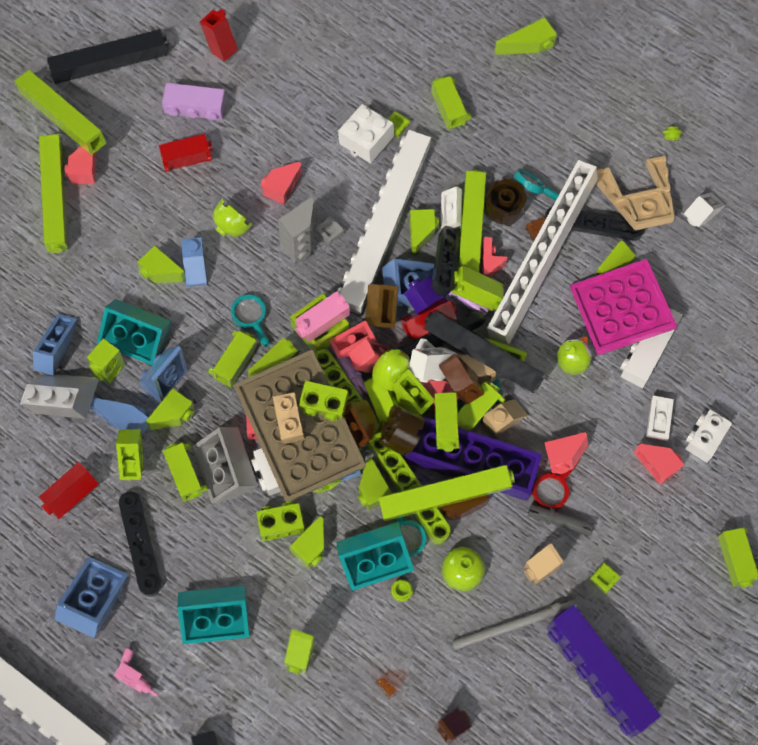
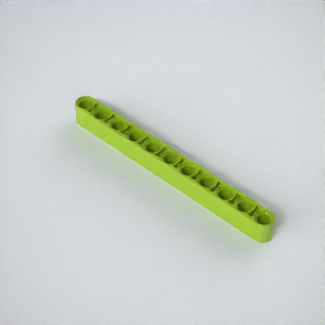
[315,349,450,545]

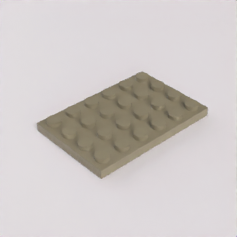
[234,349,366,503]

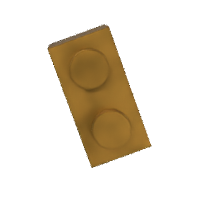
[365,285,398,328]

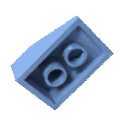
[382,259,451,308]
[139,346,188,402]
[54,557,128,638]

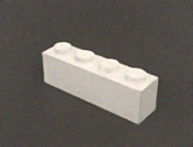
[620,308,683,389]

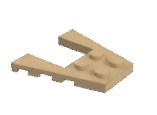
[595,156,674,230]

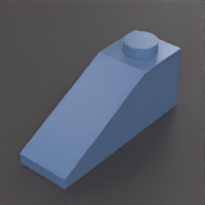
[33,314,77,375]
[89,398,149,435]

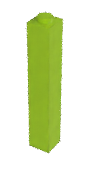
[14,70,107,156]
[39,134,68,253]
[458,170,486,273]
[378,465,515,521]

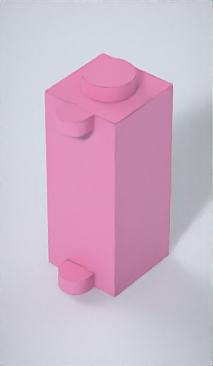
[295,292,350,342]

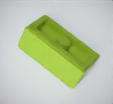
[596,240,636,275]

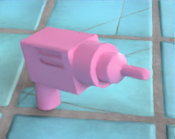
[114,648,158,696]

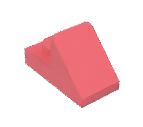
[482,237,508,278]

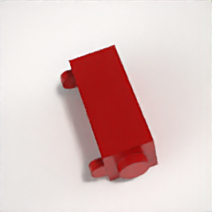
[199,9,238,62]
[158,134,214,172]
[400,298,457,340]
[39,462,99,519]

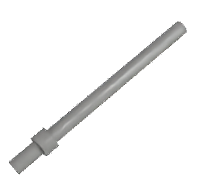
[452,599,579,650]

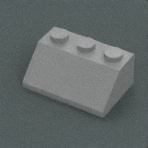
[278,197,315,264]
[20,374,99,419]
[193,427,258,504]

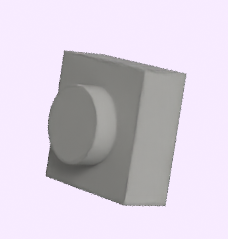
[315,217,344,245]

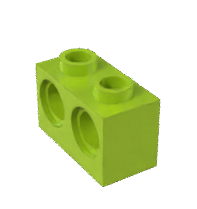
[86,339,126,384]
[299,381,349,421]
[116,429,144,480]
[256,502,304,542]

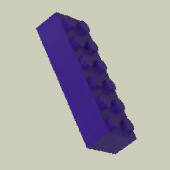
[405,415,542,501]
[547,605,661,738]

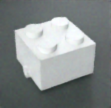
[338,104,394,164]

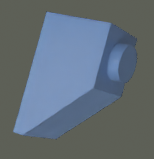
[181,237,207,287]

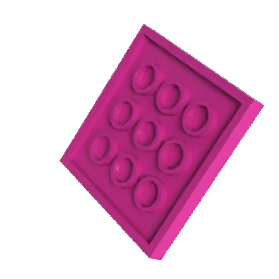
[569,259,677,356]

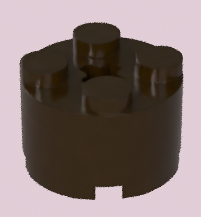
[485,178,527,226]
[378,404,424,456]

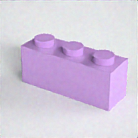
[162,83,225,120]

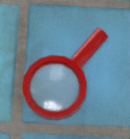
[532,462,579,510]

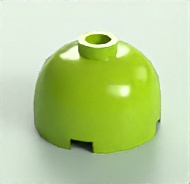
[212,198,253,237]
[441,547,485,592]

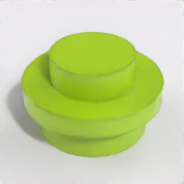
[663,127,682,140]
[391,579,413,602]

